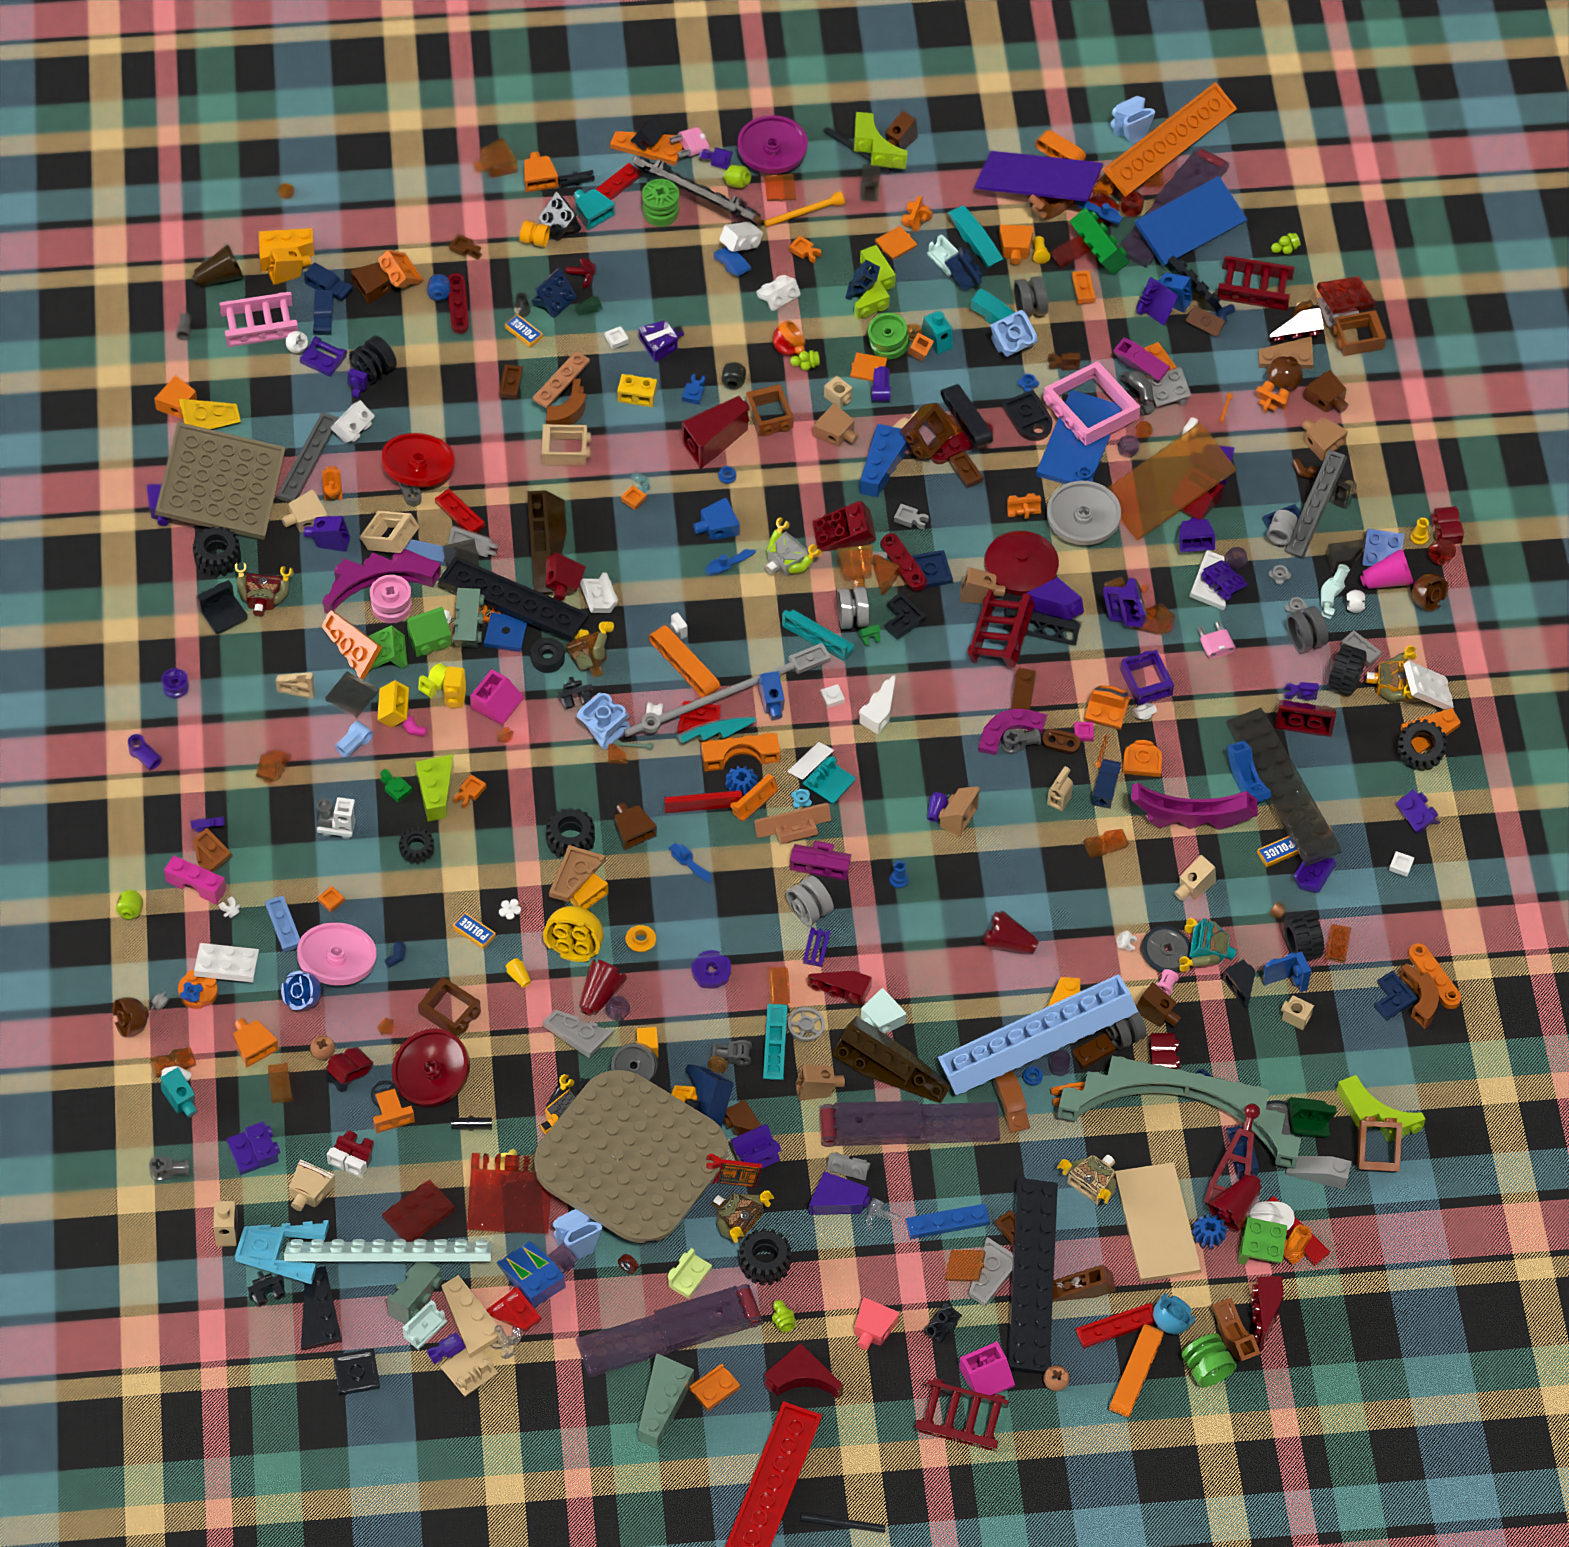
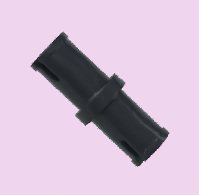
[558,170,595,187]
[451,1115,492,1131]

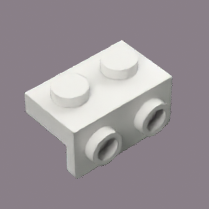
[756,275,800,311]
[580,573,618,613]

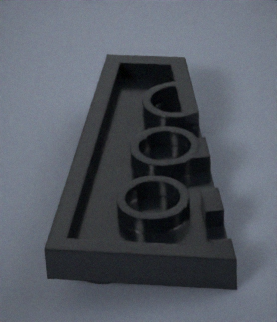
[1168,255,1222,311]
[301,1266,342,1351]

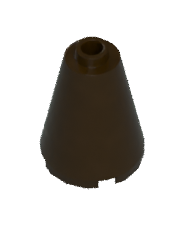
[192,244,244,287]

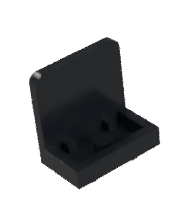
[196,580,248,634]

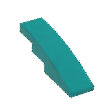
[948,205,1003,269]
[676,716,757,743]
[763,1004,787,1080]

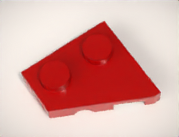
[677,700,721,734]
[486,1287,542,1332]

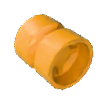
[519,220,550,248]

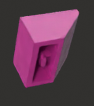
[470,669,524,725]
[959,1342,1015,1396]

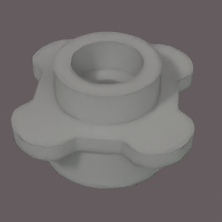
[1269,565,1291,585]
[1285,597,1307,613]
[151,991,169,1011]

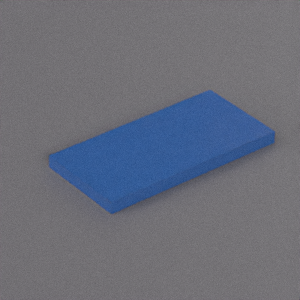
[1134,176,1248,267]
[1036,390,1122,485]

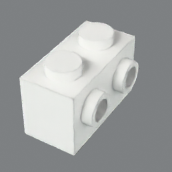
[719,222,763,252]
[330,400,375,443]

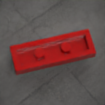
[596,163,642,200]
[435,489,485,533]

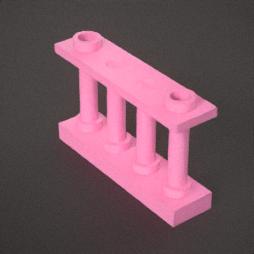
[219,292,298,347]

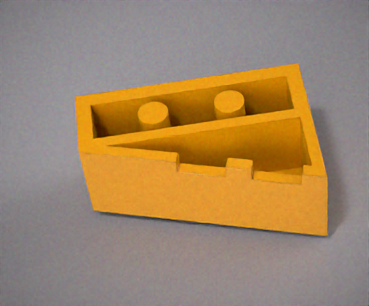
[259,228,315,272]

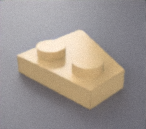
[276,672,315,699]

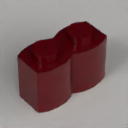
[1431,506,1464,545]
[1149,1033,1180,1069]
[326,1047,374,1085]

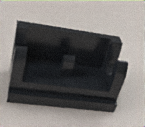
[630,115,667,151]

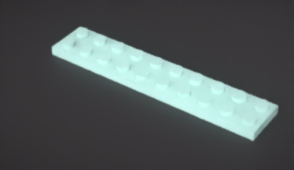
[284,1239,493,1261]

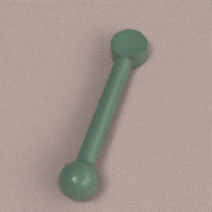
[613,739,653,750]

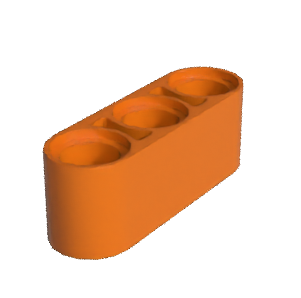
[1035,130,1086,161]

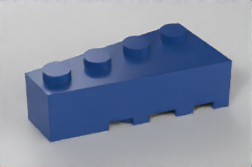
[860,423,910,497]

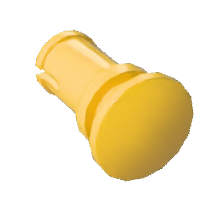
[1033,236,1051,264]
[1410,518,1429,545]

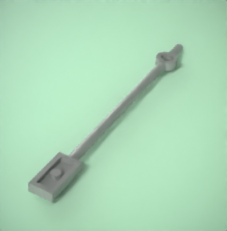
[624,643,831,737]

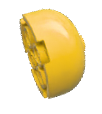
[543,906,604,962]

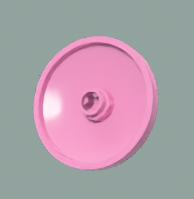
[297,923,376,985]

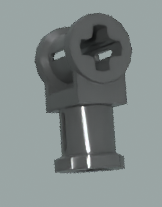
[1002,728,1041,754]
[712,1040,752,1066]
[149,1156,190,1182]

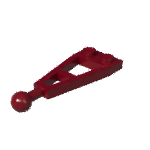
[1204,1103,1260,1204]

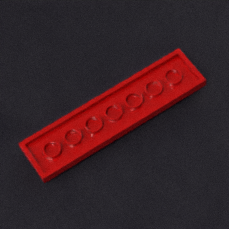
[725,1401,822,1547]

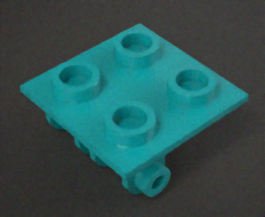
[803,756,856,804]

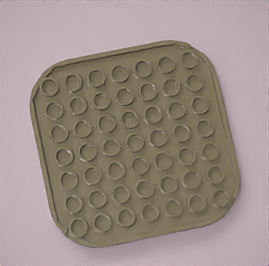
[534,1070,728,1243]

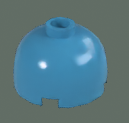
[1153,1294,1195,1335]

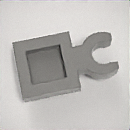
[894,504,929,530]

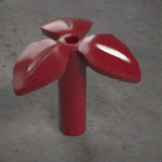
[566,258,596,289]

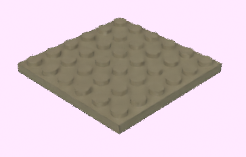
[155,422,286,540]

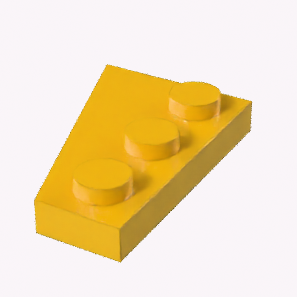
[178,398,241,429]

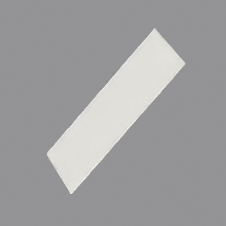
[787,742,834,780]

